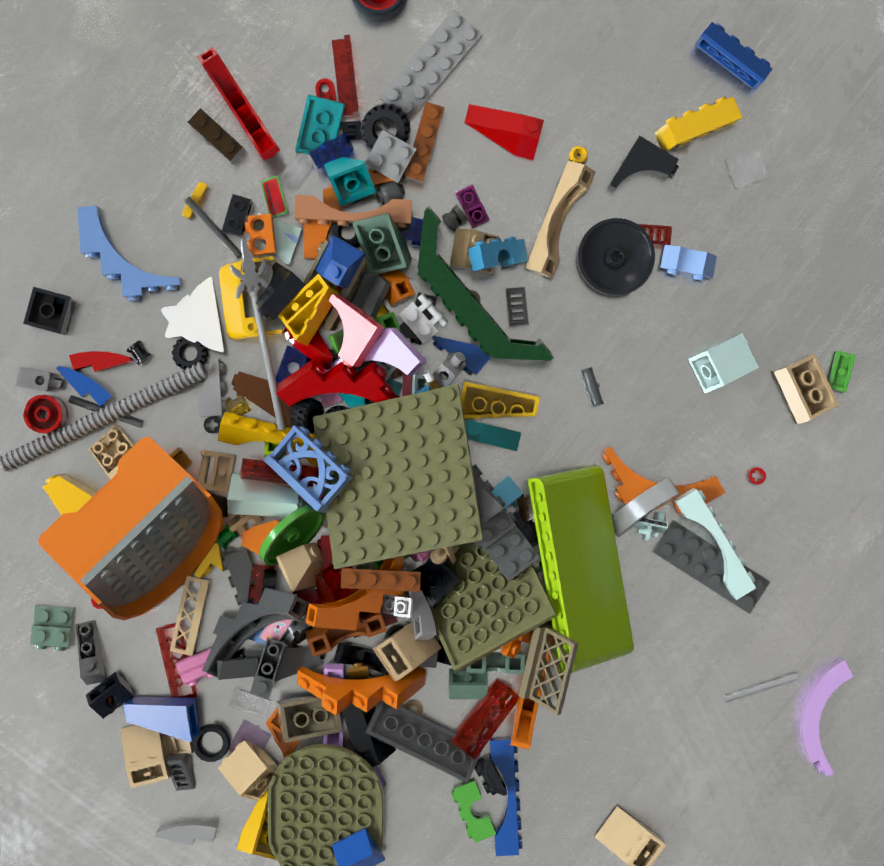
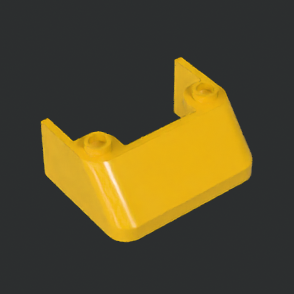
[219,256,284,341]

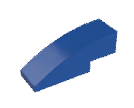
[56,366,115,407]

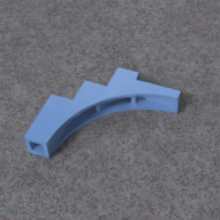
[77,206,182,301]

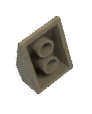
[276,695,342,743]

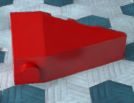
[464,104,544,161]

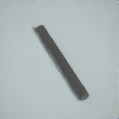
[184,196,242,258]
[68,395,143,428]

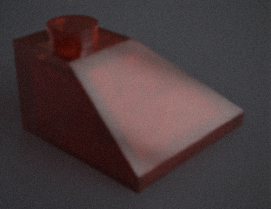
[315,565,359,604]

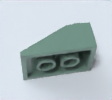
[352,213,411,274]

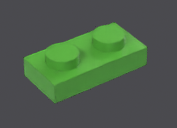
[828,351,856,393]

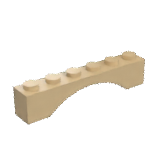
[525,161,596,279]

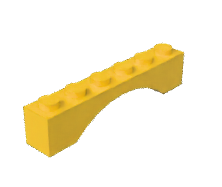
[218,412,318,466]

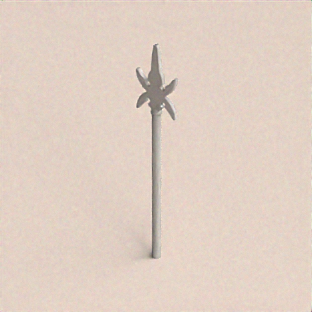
[229,238,286,431]

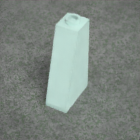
[227,473,303,517]

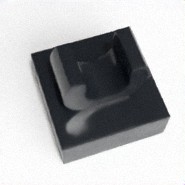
[342,121,362,142]

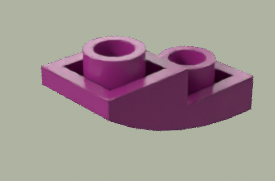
[455,184,490,228]

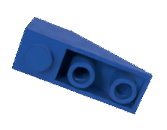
[432,336,491,376]

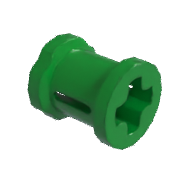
[216,524,239,550]

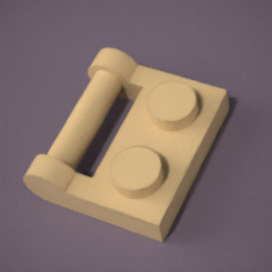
[197,449,235,493]

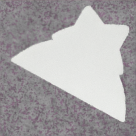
[161,277,224,352]

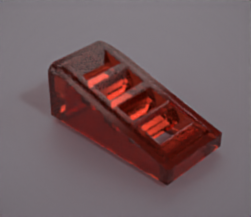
[638,224,672,246]

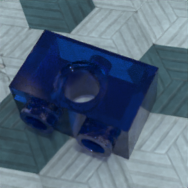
[309,132,354,169]
[276,345,311,383]

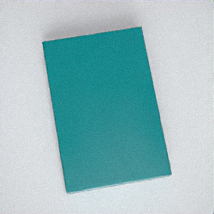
[295,94,346,161]

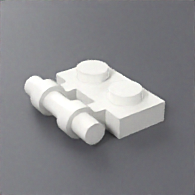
[398,293,448,344]

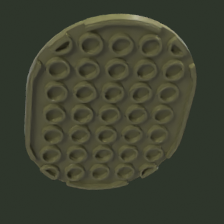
[268,744,384,866]

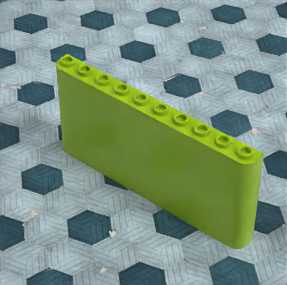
[528,465,634,673]

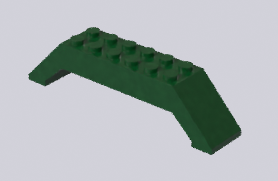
[417,206,554,361]

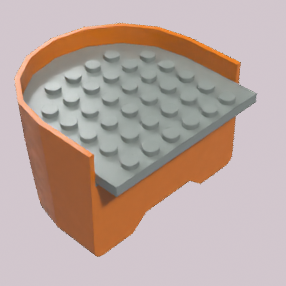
[38,437,223,621]

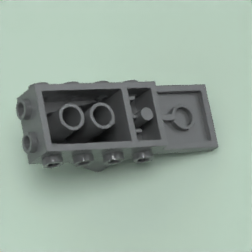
[472,464,540,581]

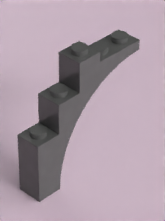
[202,588,308,678]

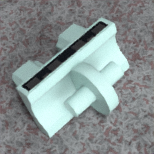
[634,512,669,541]

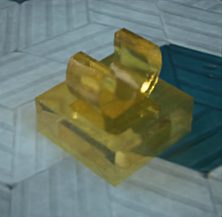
[225,393,251,416]

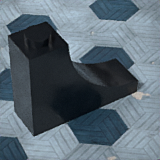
[608,135,679,191]
[256,262,306,319]

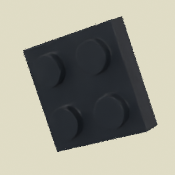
[417,558,462,608]

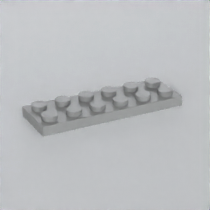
[379,9,482,121]

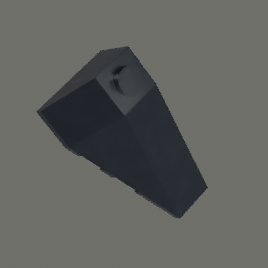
[342,703,396,767]

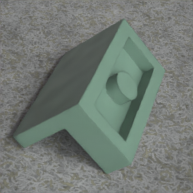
[449,670,488,699]

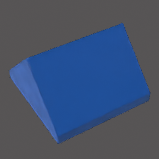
[332,827,386,866]

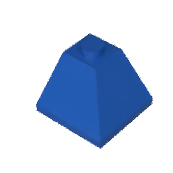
[315,235,365,288]

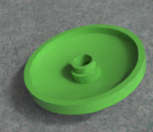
[259,504,325,566]

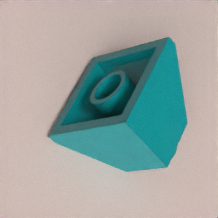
[324,157,376,207]

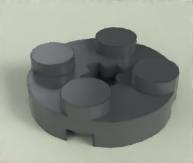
[282,615,315,647]

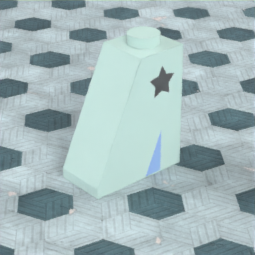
[254,213,303,267]

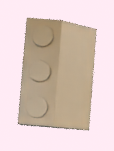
[774,353,839,424]

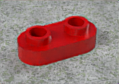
[315,78,337,101]

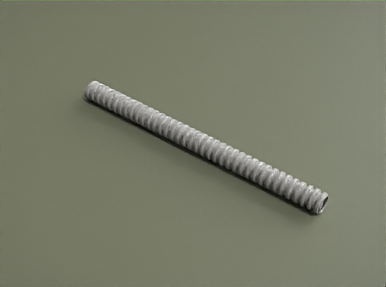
[0,362,207,472]

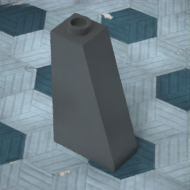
[245,645,326,682]

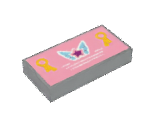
[259,620,294,642]

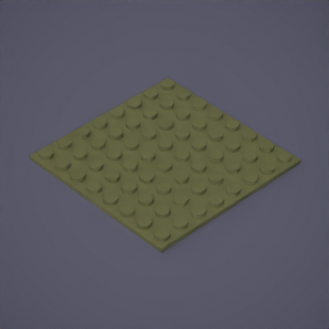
[313,384,484,570]

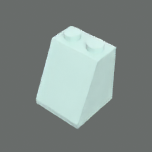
[688,333,759,393]

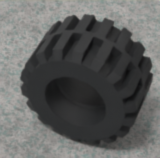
[361,103,410,148]

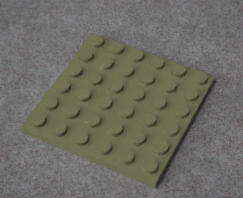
[412,542,558,672]

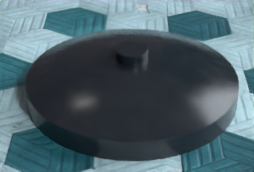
[577,218,655,296]

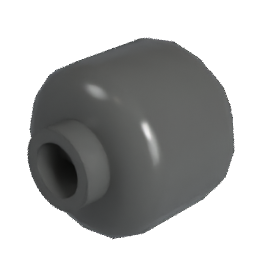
[375,181,405,205]

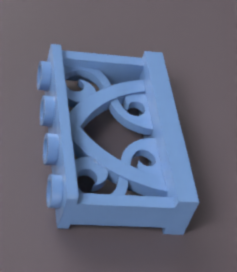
[264,425,354,513]

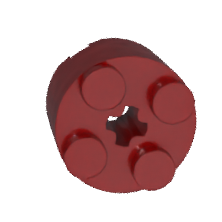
[23,395,67,433]

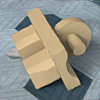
[228,514,263,536]
[430,545,459,564]

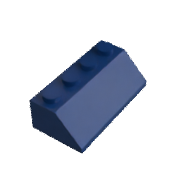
[695,22,772,91]

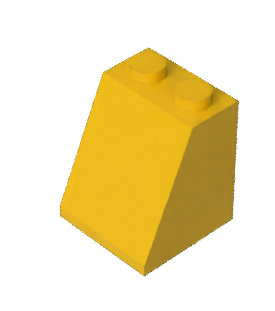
[43,474,96,515]

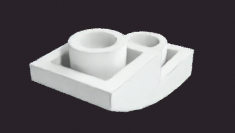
[382,594,413,618]

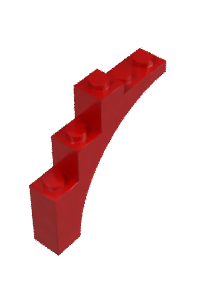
[197,47,280,161]
[276,359,400,406]

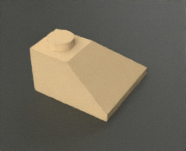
[276,542,324,592]

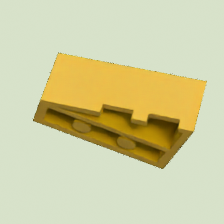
[278,274,339,346]

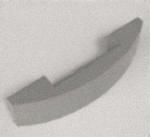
[612,478,679,537]

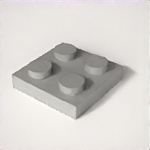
[365,129,417,183]

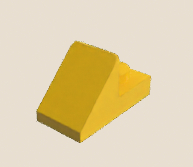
[194,542,226,579]

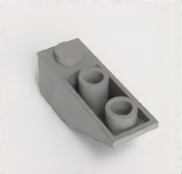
[198,358,227,417]

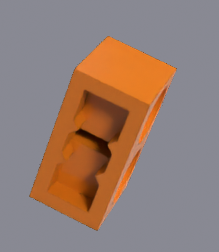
[245,213,277,257]

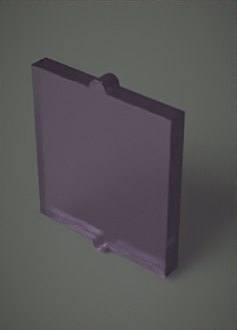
[228,720,272,752]

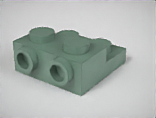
[30,605,75,651]

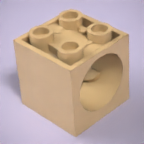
[218,740,278,801]

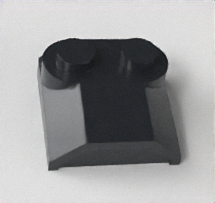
[474,753,507,796]

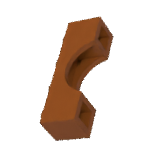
[404,102,445,184]
[341,568,421,592]
[306,611,387,657]

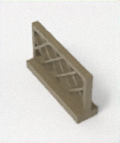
[518,622,579,715]

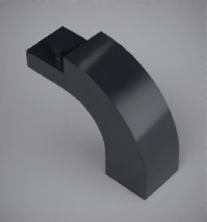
[334,642,389,675]

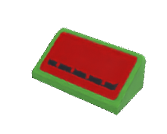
[261,175,289,218]

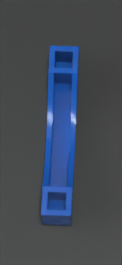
[490,736,522,856]

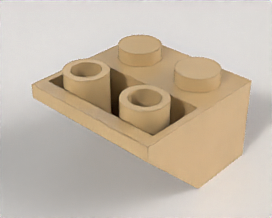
[450,229,499,274]

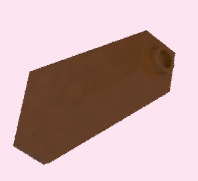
[231,371,295,428]

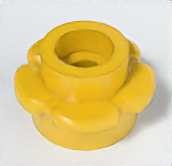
[569,146,588,164]

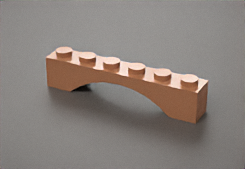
[294,195,412,229]

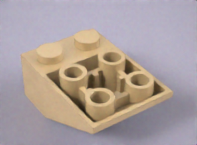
[88,424,135,480]
[372,621,441,681]
[120,725,170,788]
[595,806,666,866]

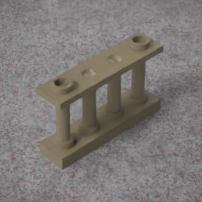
[303,240,370,331]

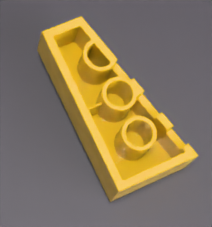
[654,96,743,152]
[461,380,540,419]

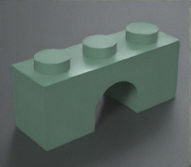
[466,652,525,674]

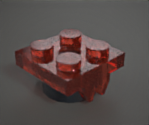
[249,561,277,603]

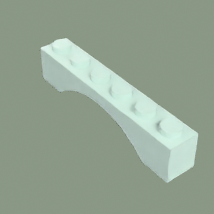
[674,488,756,600]

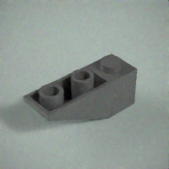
[222,546,252,606]
[76,621,105,685]
[250,637,286,699]

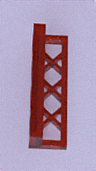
[332,35,360,117]
[239,458,319,487]
[156,623,198,698]
[451,680,519,760]

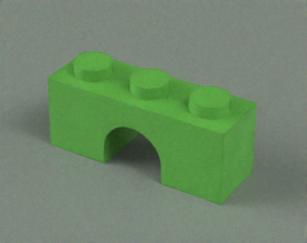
[451,777,496,843]

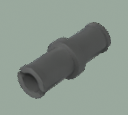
[581,367,604,407]

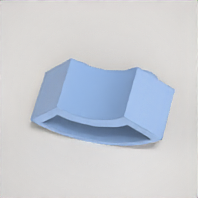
[660,245,717,281]

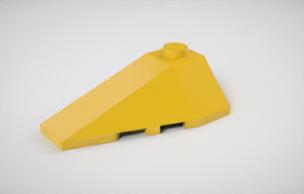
[237,790,277,860]

